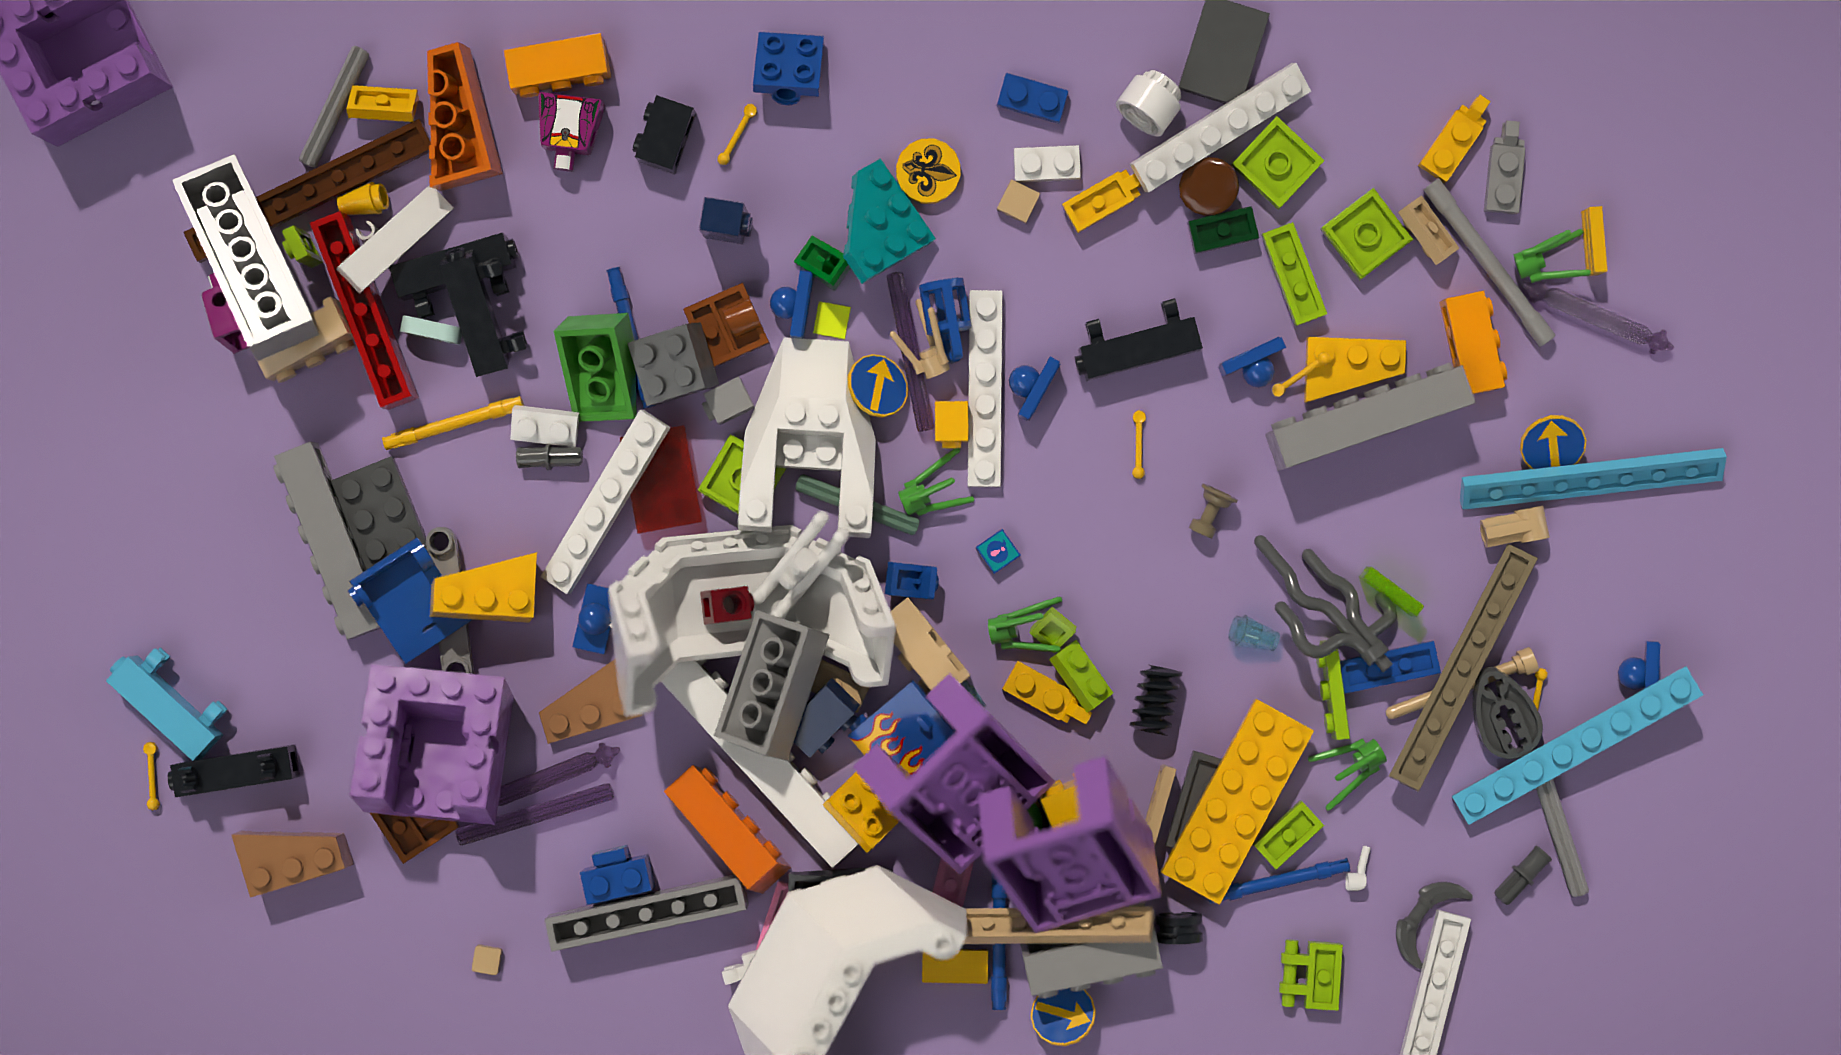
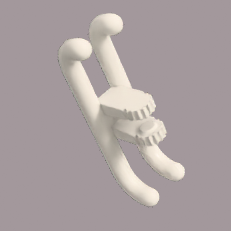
[752,511,850,619]

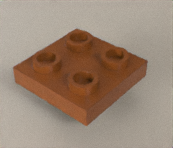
[683,282,770,368]
[370,813,460,864]

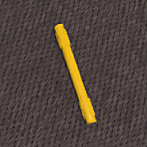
[382,396,524,451]

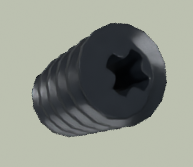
[1129,665,1183,736]

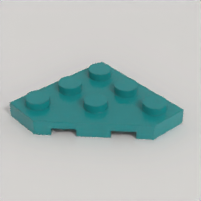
[843,158,936,284]

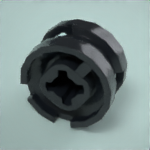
[1156,912,1203,945]

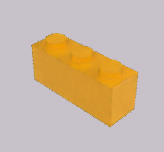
[504,33,611,98]
[1439,291,1507,394]

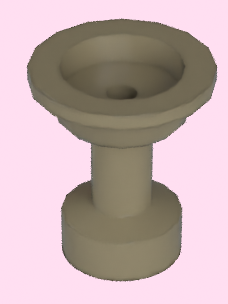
[1189,483,1238,539]

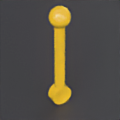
[717,104,757,165]
[1272,352,1331,396]
[1132,410,1146,479]
[1533,668,1548,710]
[143,742,160,811]

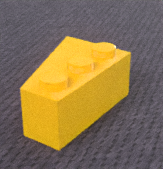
[430,552,537,623]

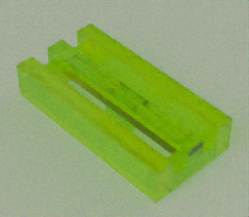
[1359,567,1424,617]

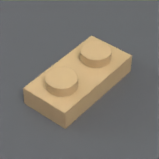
[1398,195,1459,265]

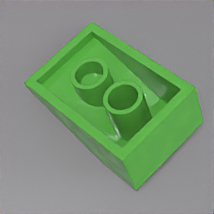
[553,313,637,422]

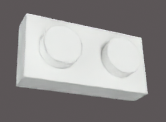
[1013,145,1081,183]
[510,405,579,447]

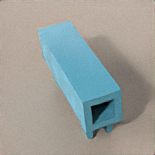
[106,648,228,761]

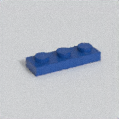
[1340,641,1441,694]

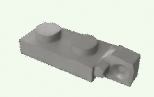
[1484,120,1525,215]

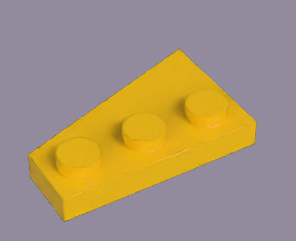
[1304,337,1406,403]

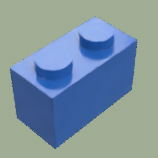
[580,854,655,905]

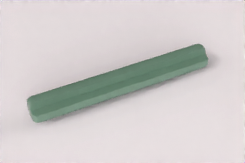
[795,474,920,535]

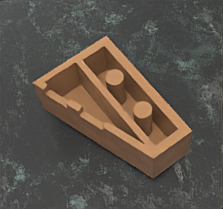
[231,831,354,898]

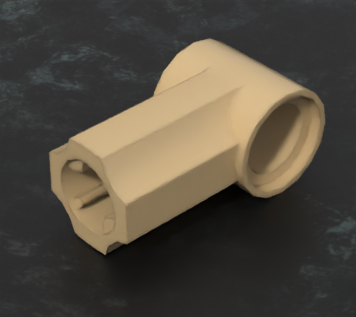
[1480,505,1550,548]

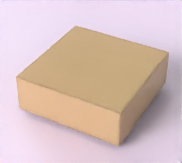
[997,179,1041,224]

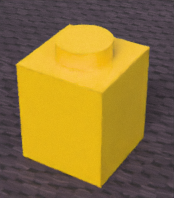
[935,401,968,449]

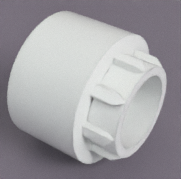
[1116,70,1181,137]

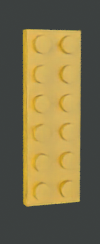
[1160,698,1314,905]

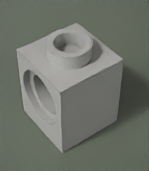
[702,377,755,425]

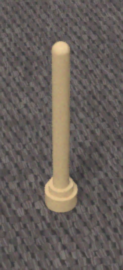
[1386,647,1539,719]

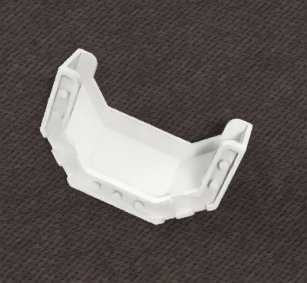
[608,525,896,716]
[728,865,967,1055]

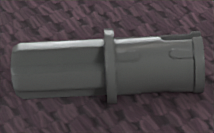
[516,444,583,470]
[1494,845,1552,905]

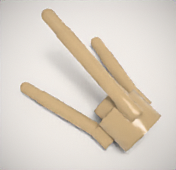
[890,299,950,379]

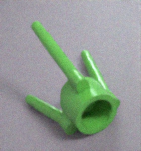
[1513,229,1591,283]
[898,448,974,516]
[988,596,1062,652]
[1308,738,1387,811]

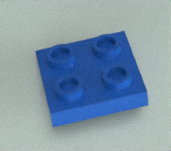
[753,32,824,105]

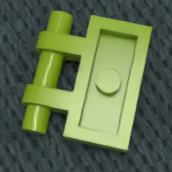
[1279,939,1343,1011]

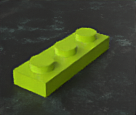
[1261,222,1327,326]
[1316,640,1350,740]

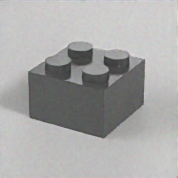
[628,322,720,406]

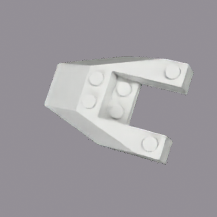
[738,337,876,538]

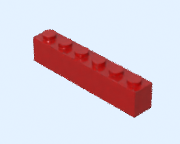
[310,211,418,410]

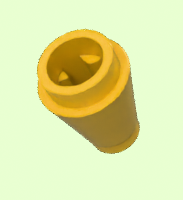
[337,182,389,215]

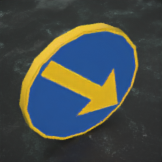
[848,354,908,418]
[1520,415,1587,469]
[1030,988,1096,1046]

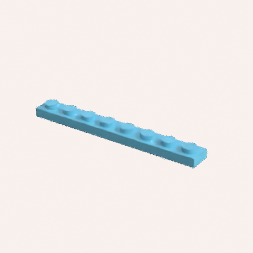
[1460,448,1727,510]
[1452,666,1703,825]

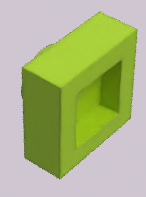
[1029,607,1077,653]

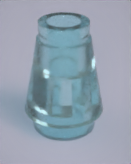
[1228,615,1280,651]

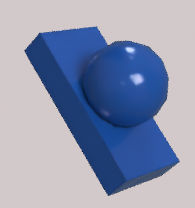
[770,270,814,339]
[1218,337,1286,388]
[1009,356,1061,421]
[572,583,612,654]
[1618,641,1660,690]

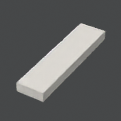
[336,185,454,294]

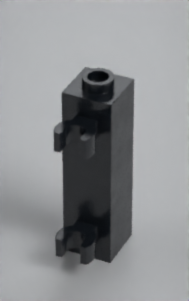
[389,232,519,319]
[439,248,527,377]
[1074,298,1203,381]
[167,744,300,798]

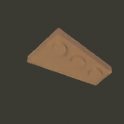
[539,659,643,744]

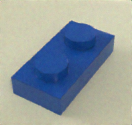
[997,73,1069,124]

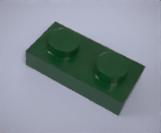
[1187,206,1260,254]

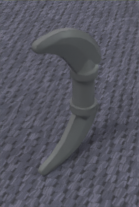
[1395,882,1473,970]

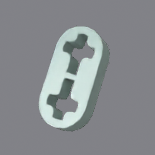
[399,316,462,345]

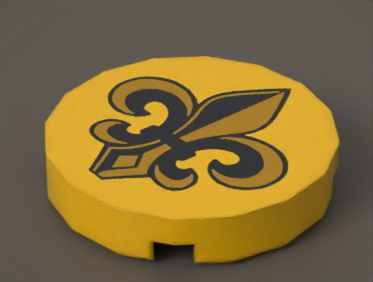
[896,138,960,204]

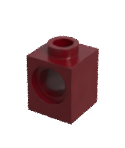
[700,586,754,625]

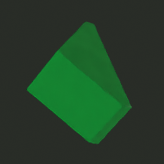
[793,235,851,291]

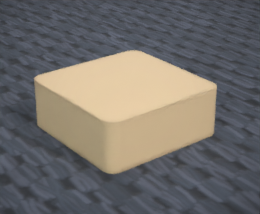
[471,944,503,975]

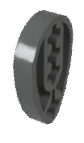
[1472,667,1543,759]

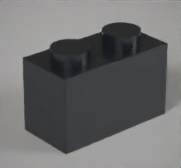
[632,95,696,175]

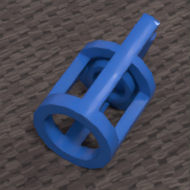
[919,278,972,364]

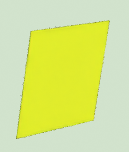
[813,301,851,339]

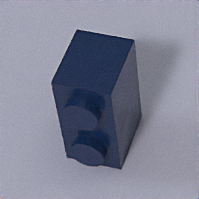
[699,197,753,244]
[794,678,860,758]

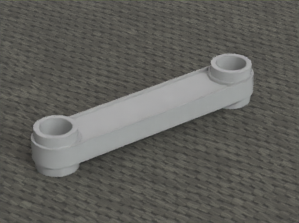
[426,527,474,674]

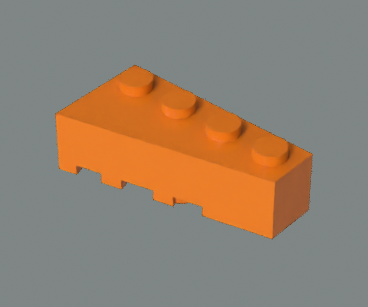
[427,42,503,191]
[664,765,792,894]

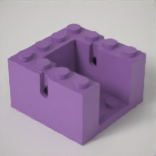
[0,0,173,147]
[349,664,514,825]
[853,673,1056,874]
[978,756,1161,933]

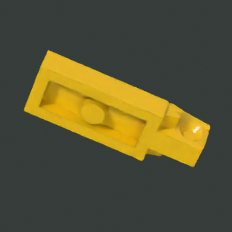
[1418,94,1491,184]
[1062,170,1141,233]
[1002,660,1092,724]

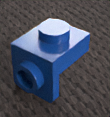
[885,562,939,600]

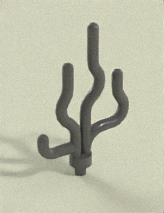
[1254,535,1397,672]

